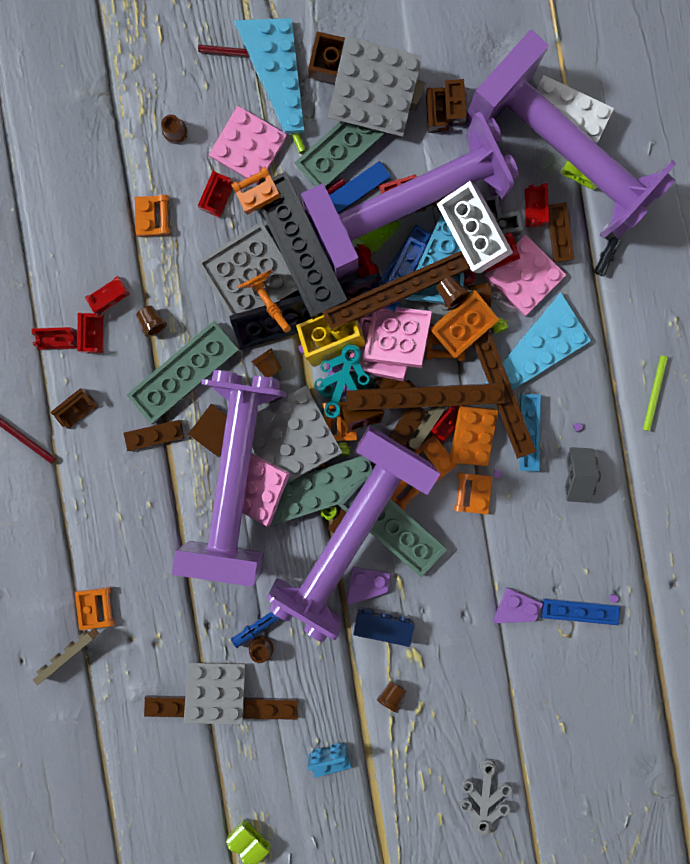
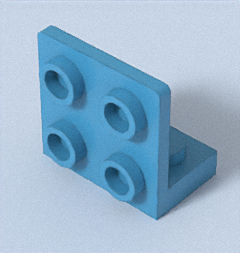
[307,743,351,778]

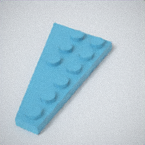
[234,18,304,134]
[404,213,464,304]
[485,292,591,390]

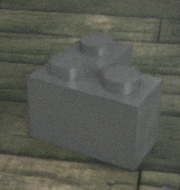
[484,195,523,236]
[564,447,601,503]

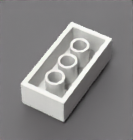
[536,75,614,143]
[437,181,513,274]

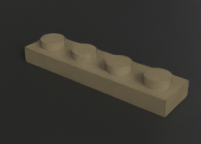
[33,628,100,686]

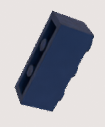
[353,607,415,647]

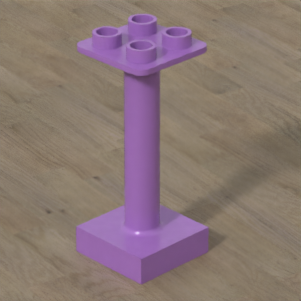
[466,29,676,238]
[301,112,519,281]
[172,370,287,587]
[267,425,440,642]

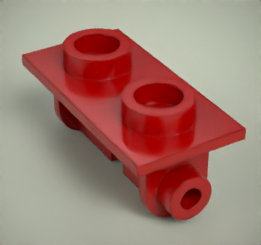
[354,244,380,278]

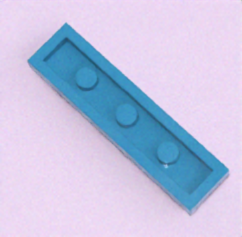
[519,394,541,471]

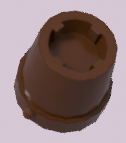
[161,114,187,144]
[436,276,468,309]
[467,282,491,307]
[136,305,167,337]
[251,348,282,378]
[249,636,274,663]
[376,681,407,713]

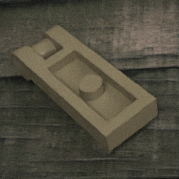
[408,406,447,449]

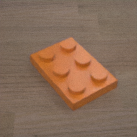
[430,290,499,358]
[450,405,498,466]

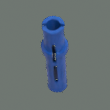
[230,612,281,648]

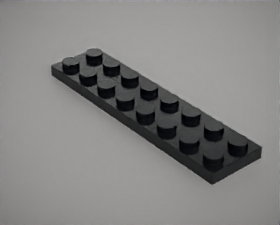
[251,172,348,320]
[229,273,383,350]

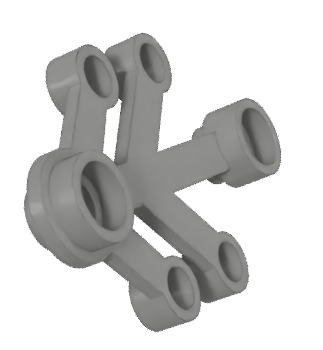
[460,758,512,835]

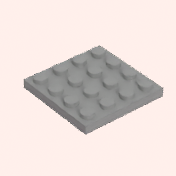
[327,36,422,137]
[197,222,298,316]
[252,386,343,484]

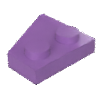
[347,567,390,605]
[492,588,543,623]

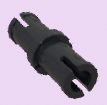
[593,237,622,277]

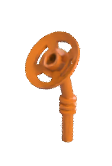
[237,269,291,333]

